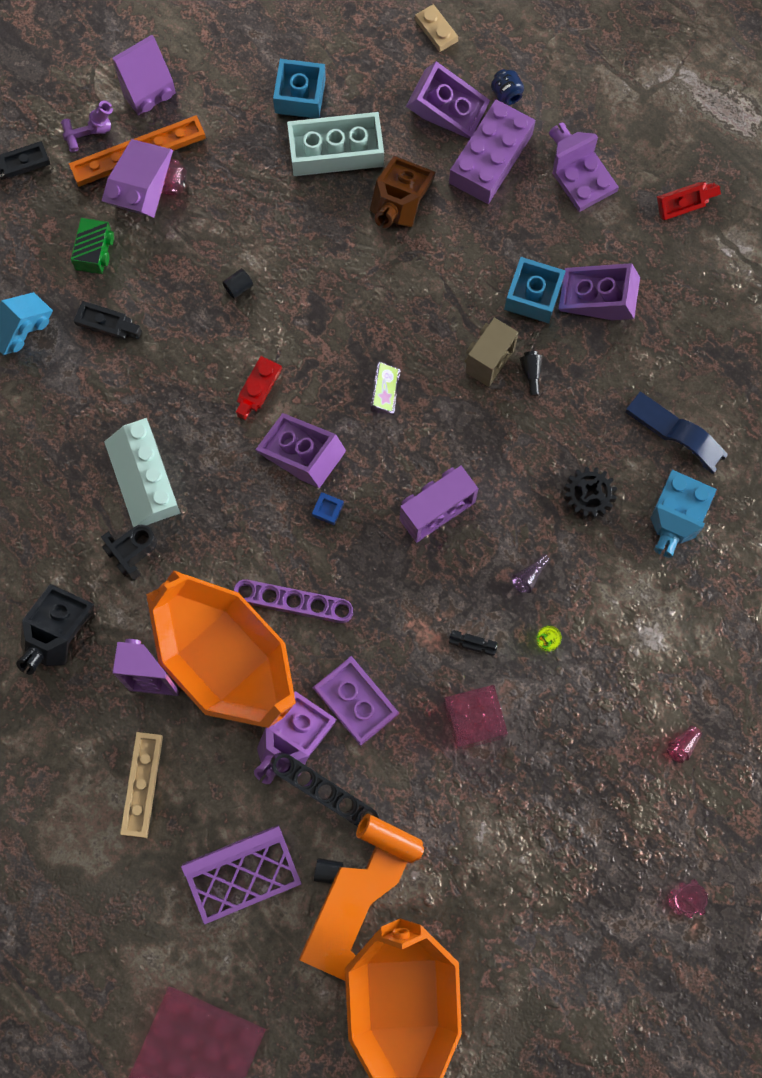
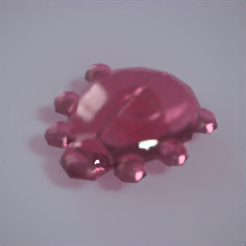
[668,879,708,918]

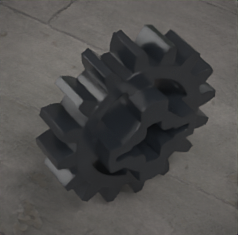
[563,466,617,520]

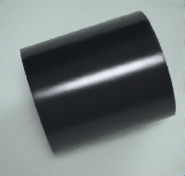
[222,268,253,299]
[314,858,343,884]

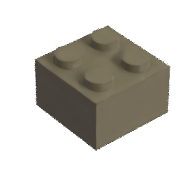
[465,317,519,387]

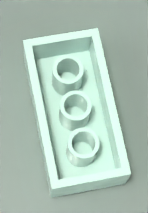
[287,112,384,176]

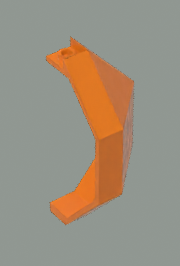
[146,570,296,728]
[345,918,462,1078]

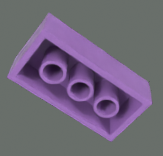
[449,100,536,204]

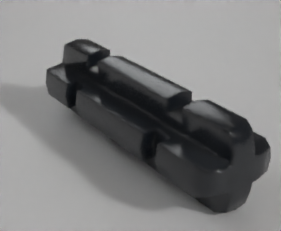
[449,630,498,656]

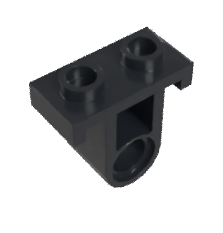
[101,525,157,580]

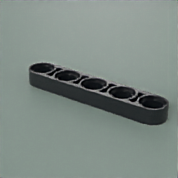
[270,752,379,827]

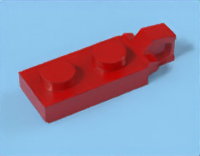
[657,182,721,220]
[236,356,282,421]

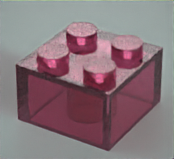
[444,685,508,751]

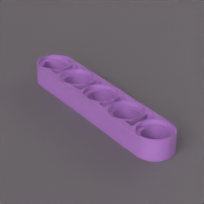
[234,580,353,623]

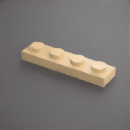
[120,732,163,838]

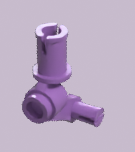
[61,101,113,152]

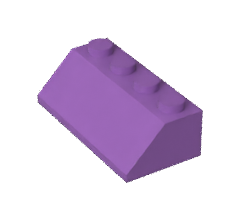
[113,639,179,696]

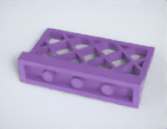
[181,824,301,924]

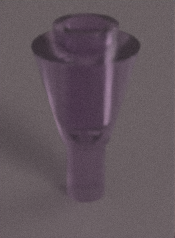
[512,554,550,593]

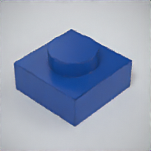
[312,492,344,525]

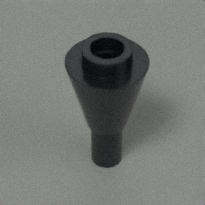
[519,351,543,396]

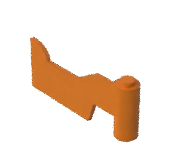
[299,814,424,981]

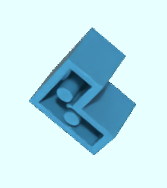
[0,292,53,355]

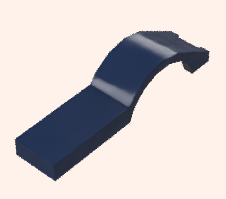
[625,391,728,474]

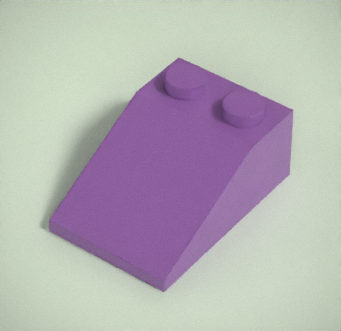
[113,35,176,115]
[406,61,490,139]
[102,139,173,218]
[559,263,640,320]
[255,413,346,488]

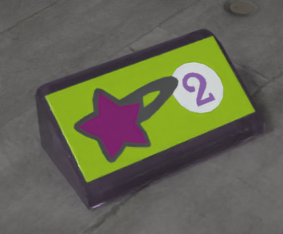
[371,362,401,415]

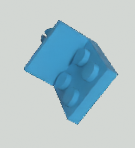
[650,470,717,558]

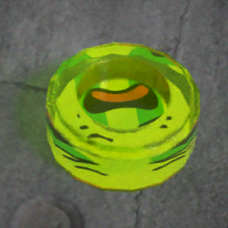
[536,625,562,651]

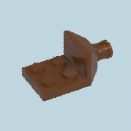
[370,156,436,228]

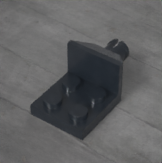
[16,584,94,675]

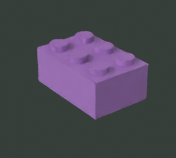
[400,466,479,543]

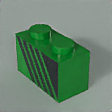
[71,218,114,274]

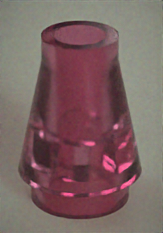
[667,725,702,763]

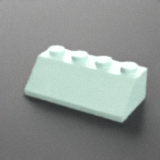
[104,418,180,527]

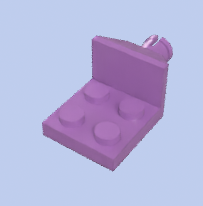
[549,123,619,212]
[254,691,337,784]

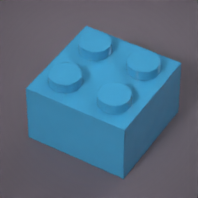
[273,59,326,118]
[504,257,566,323]

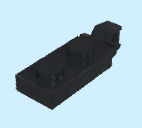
[0,141,51,180]
[74,301,142,339]

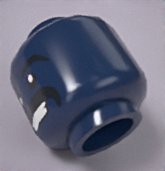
[491,69,524,105]

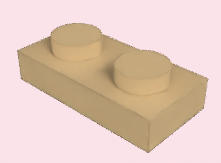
[415,4,458,52]

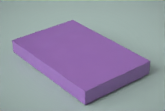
[313,656,399,746]

